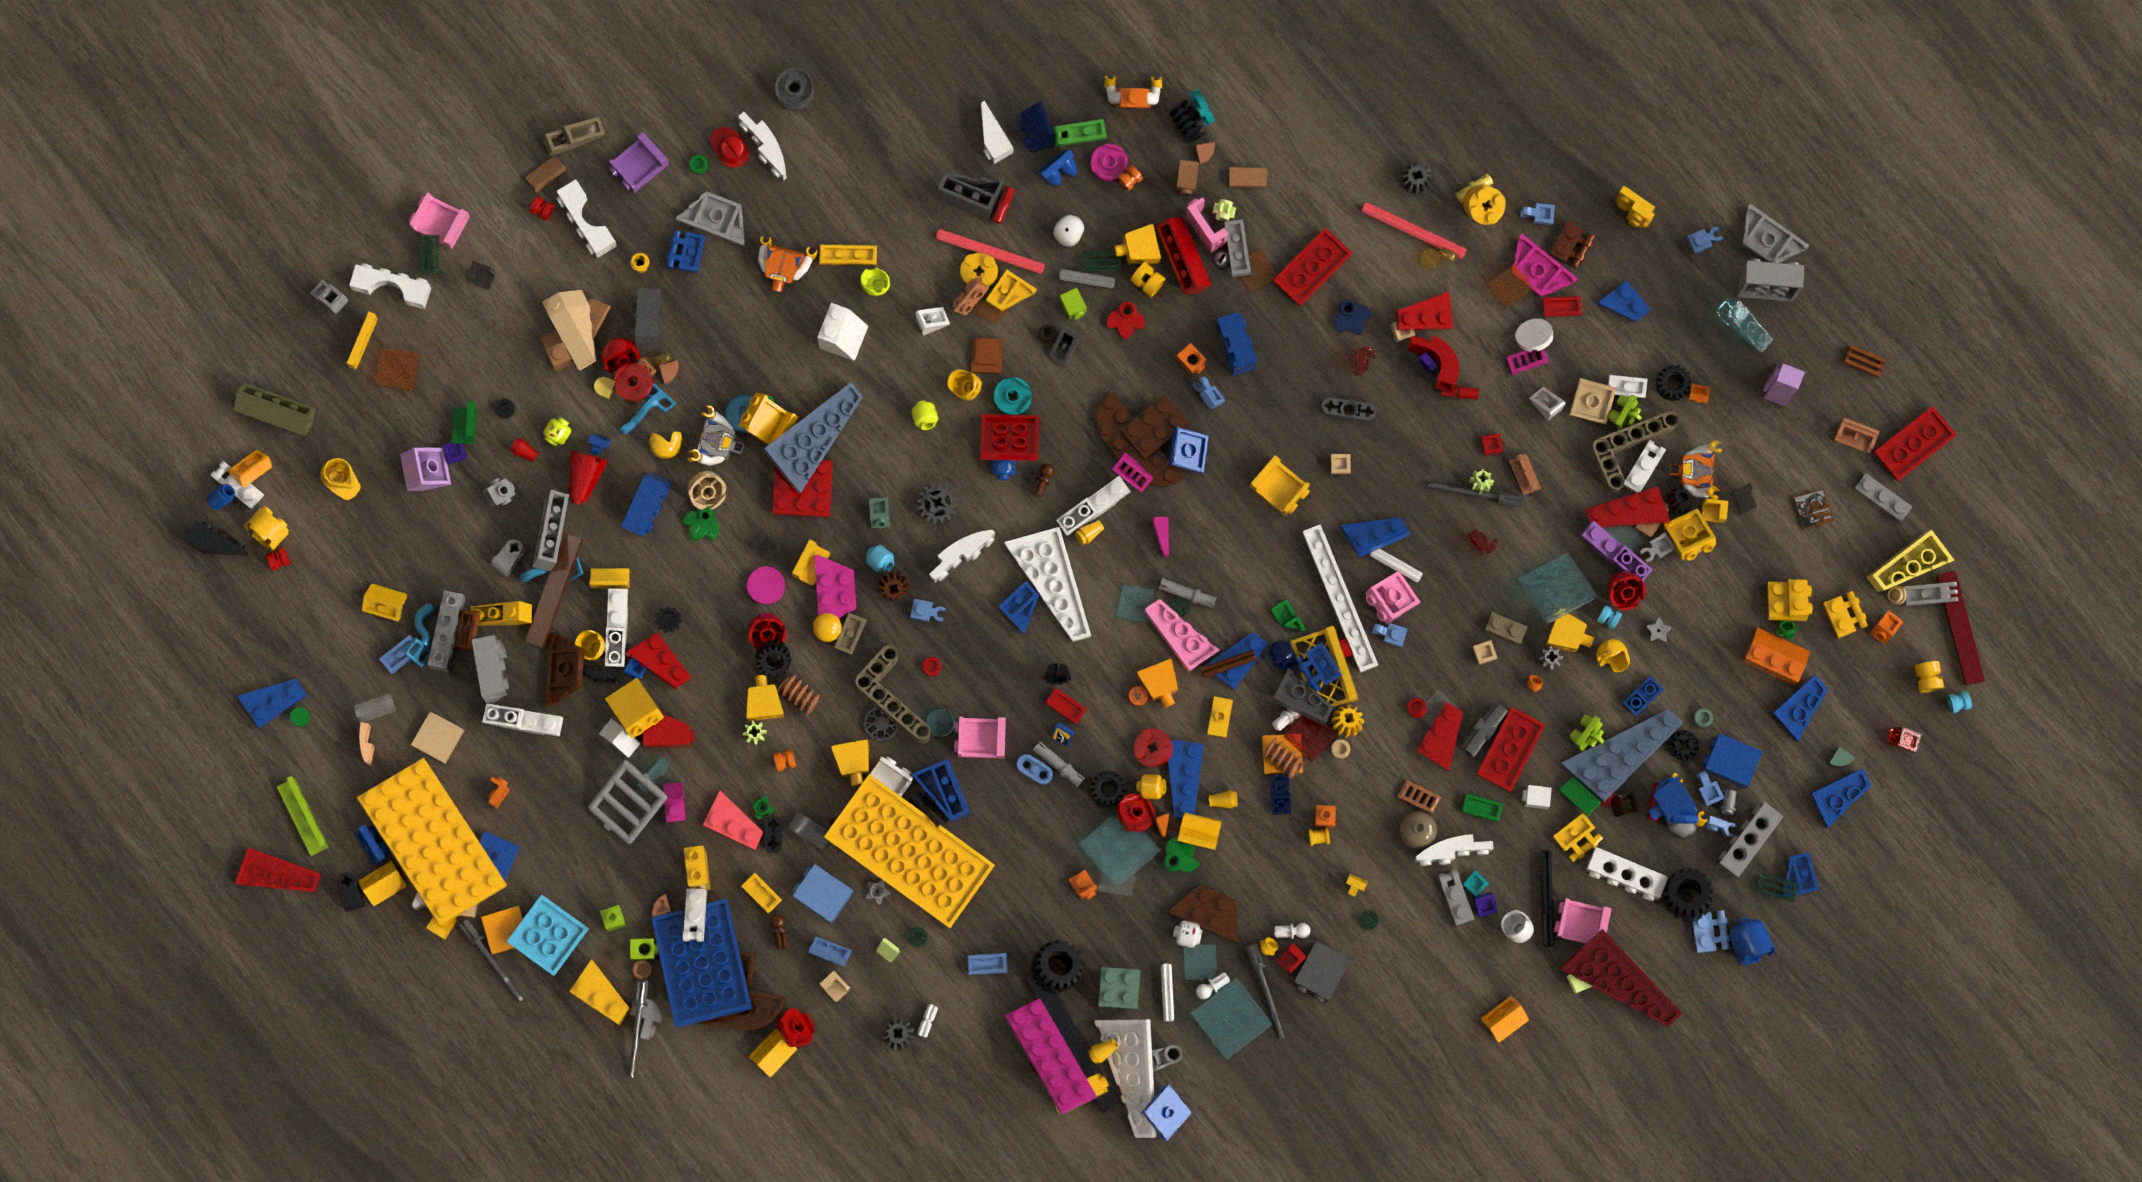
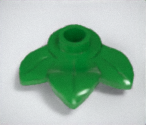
[683,506,719,541]
[1163,837,1200,872]

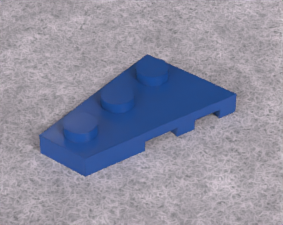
[1341,517,1410,558]
[1203,632,1269,690]
[1772,675,1828,742]
[237,679,308,728]
[1810,768,1871,828]

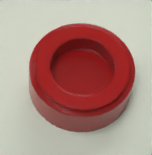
[1339,638,1352,658]
[922,657,941,677]
[1407,698,1427,718]

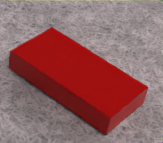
[1542,296,1582,318]
[1045,687,1087,725]

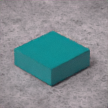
[1462,870,1489,897]

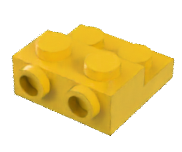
[1615,186,1655,229]
[1664,509,1716,561]
[1767,579,1813,621]

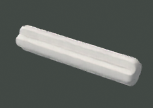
[1370,549,1422,582]
[1161,964,1174,1022]

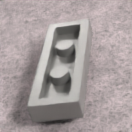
[1224,219,1251,277]
[1854,473,1912,523]

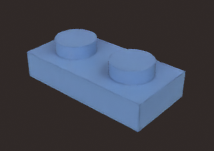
[379,635,418,674]

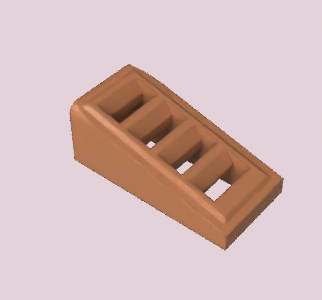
[1398,780,1441,815]

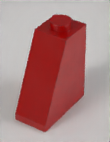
[643,714,695,748]

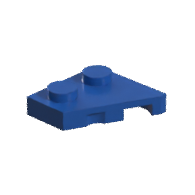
[998,581,1039,635]

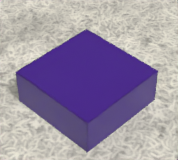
[1418,353,1438,375]
[443,442,468,464]
[1473,892,1498,917]

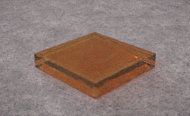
[375,347,420,391]

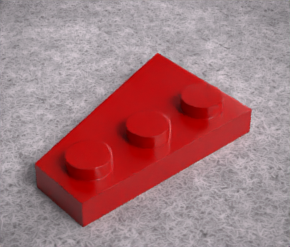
[1395,292,1453,331]
[625,632,691,690]
[1416,702,1463,771]

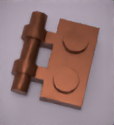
[1549,221,1595,269]

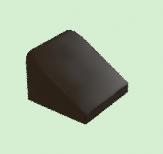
[1611,793,1638,817]

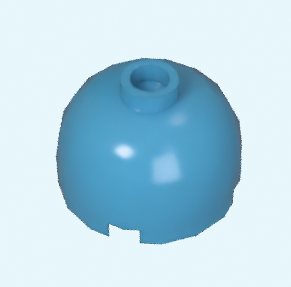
[725,395,752,434]

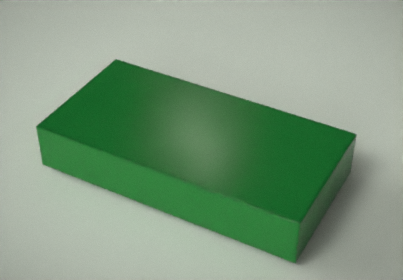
[1559,776,1601,817]
[1461,793,1503,823]

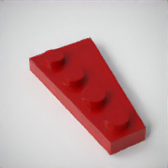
[1585,486,1670,528]
[235,847,322,892]

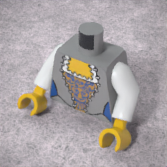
[688,405,744,466]

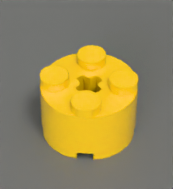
[1463,184,1505,225]
[244,506,289,551]

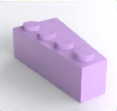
[1763,363,1805,406]

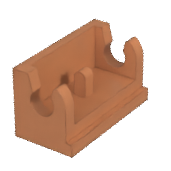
[1834,418,1880,454]

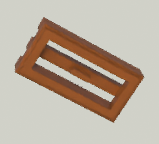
[1843,345,1886,378]
[454,610,481,651]

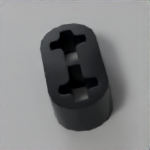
[765,816,783,854]

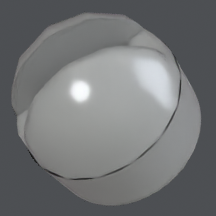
[1214,252,1230,268]

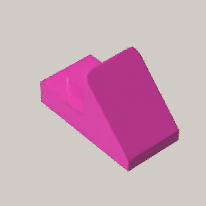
[663,782,686,823]

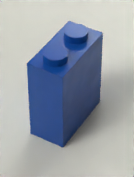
[1702,733,1763,789]

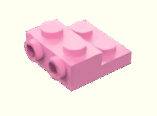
[1365,571,1420,624]

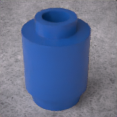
[207,484,235,510]

